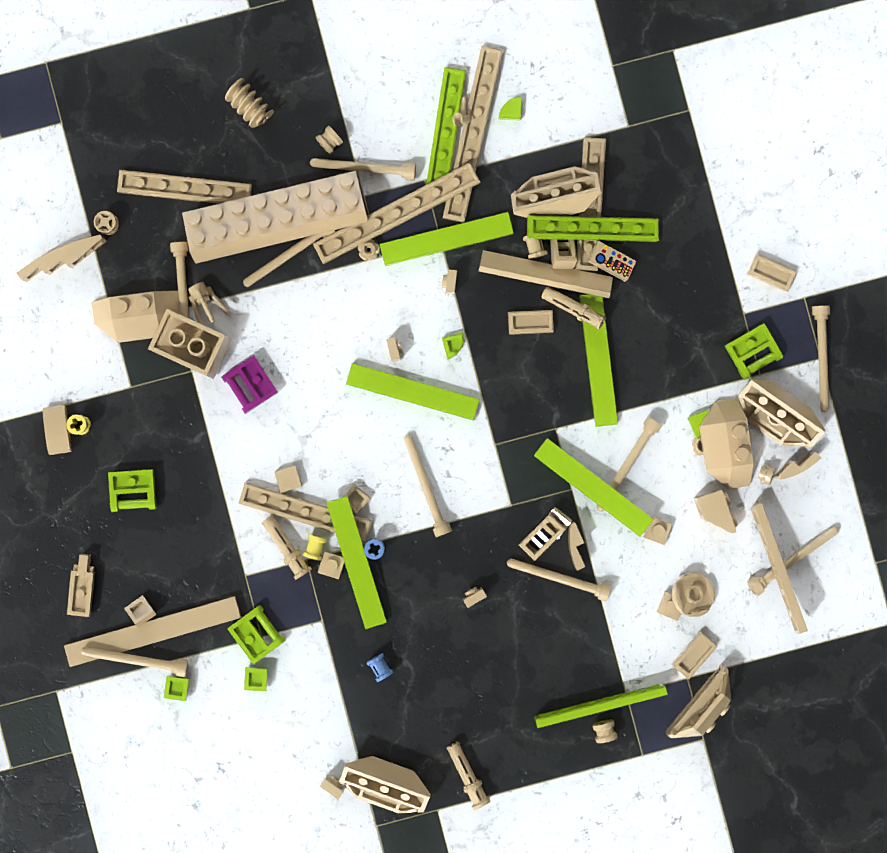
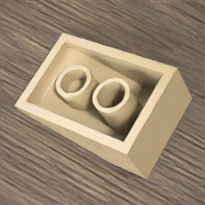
[148,309,232,379]

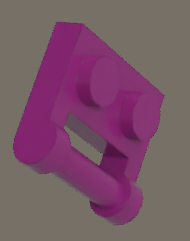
[221,355,278,414]

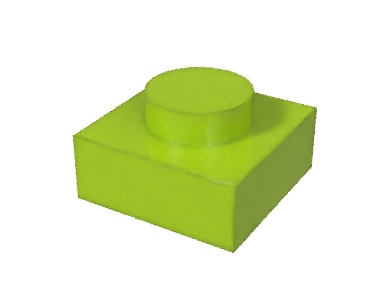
[244,667,268,691]
[164,675,190,701]

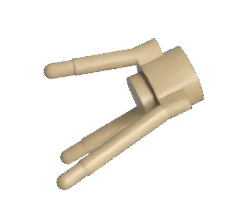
[188,282,230,325]

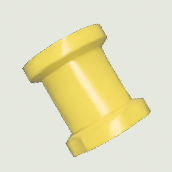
[66,415,91,435]
[302,534,327,561]

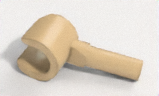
[453,97,471,127]

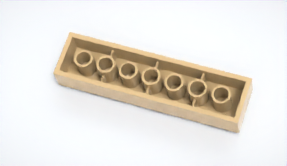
[182,171,368,263]

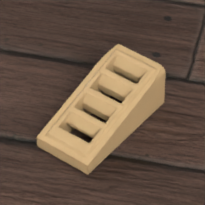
[550,239,577,269]
[519,514,566,561]

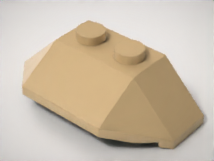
[511,166,601,218]
[91,291,180,343]
[738,378,825,447]
[699,398,754,489]
[665,664,731,738]
[339,756,431,813]

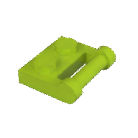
[725,323,783,380]
[108,469,157,512]
[227,605,286,665]

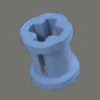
[364,538,385,559]
[366,653,394,682]

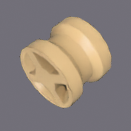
[315,126,343,154]
[94,211,119,235]
[592,719,618,743]

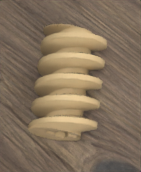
[225,78,274,128]

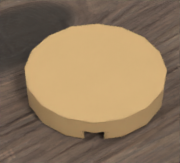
[672,573,715,617]

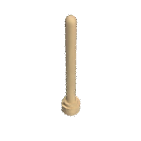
[310,158,416,181]
[243,230,336,287]
[170,242,189,319]
[812,306,830,412]
[597,416,663,512]
[404,434,452,537]
[747,526,839,596]
[507,559,612,602]
[80,647,188,678]

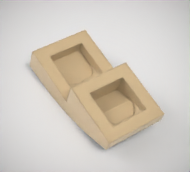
[43,405,71,455]
[773,451,822,480]
[568,522,585,571]

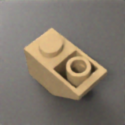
[694,489,738,534]

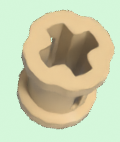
[523,236,547,259]

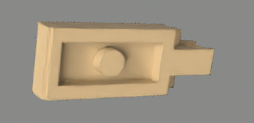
[67,554,95,617]

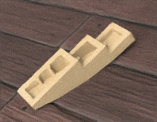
[16,235,107,282]

